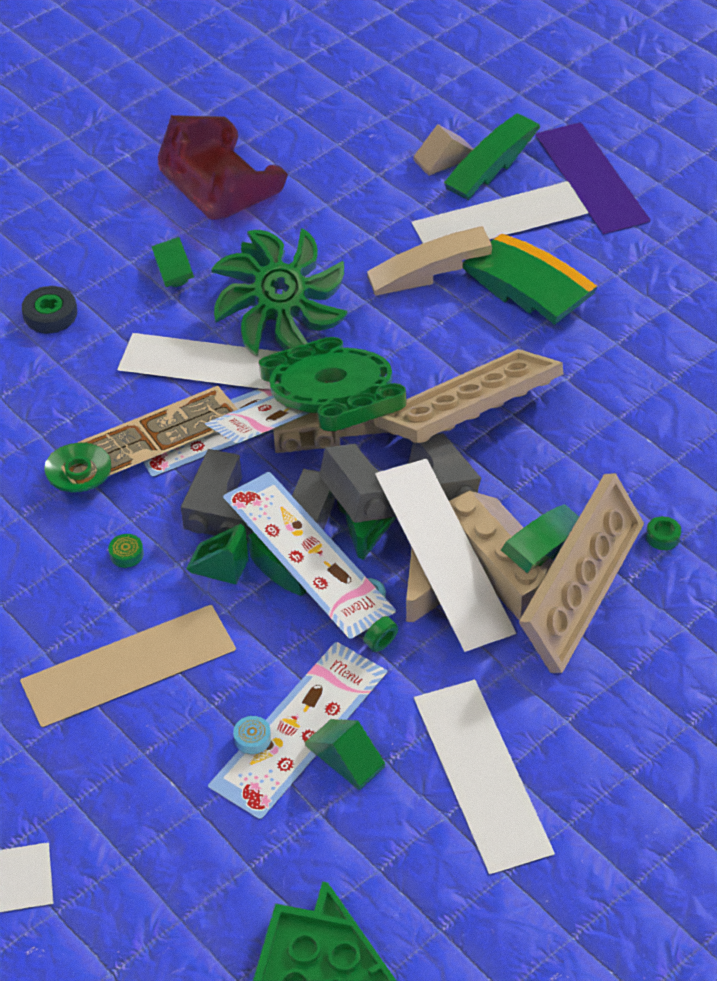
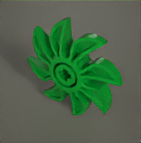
[211,228,348,357]

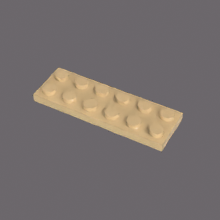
[374,349,564,443]
[519,473,644,673]

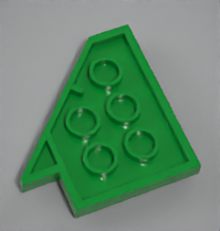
[253,881,397,981]

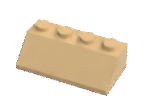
[449,491,554,621]

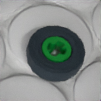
[22,286,77,333]

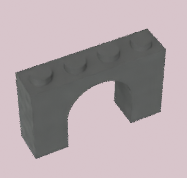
[319,433,481,523]
[181,449,336,543]

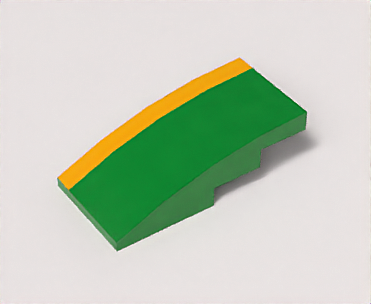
[462,233,597,325]

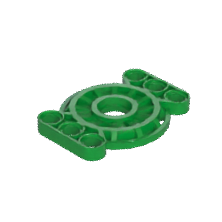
[259,337,407,431]

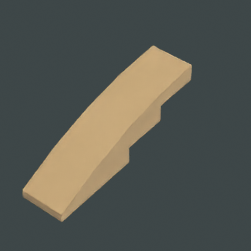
[367,226,492,296]

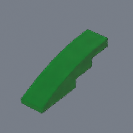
[444,113,540,201]
[501,504,579,574]

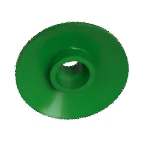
[44,442,112,492]

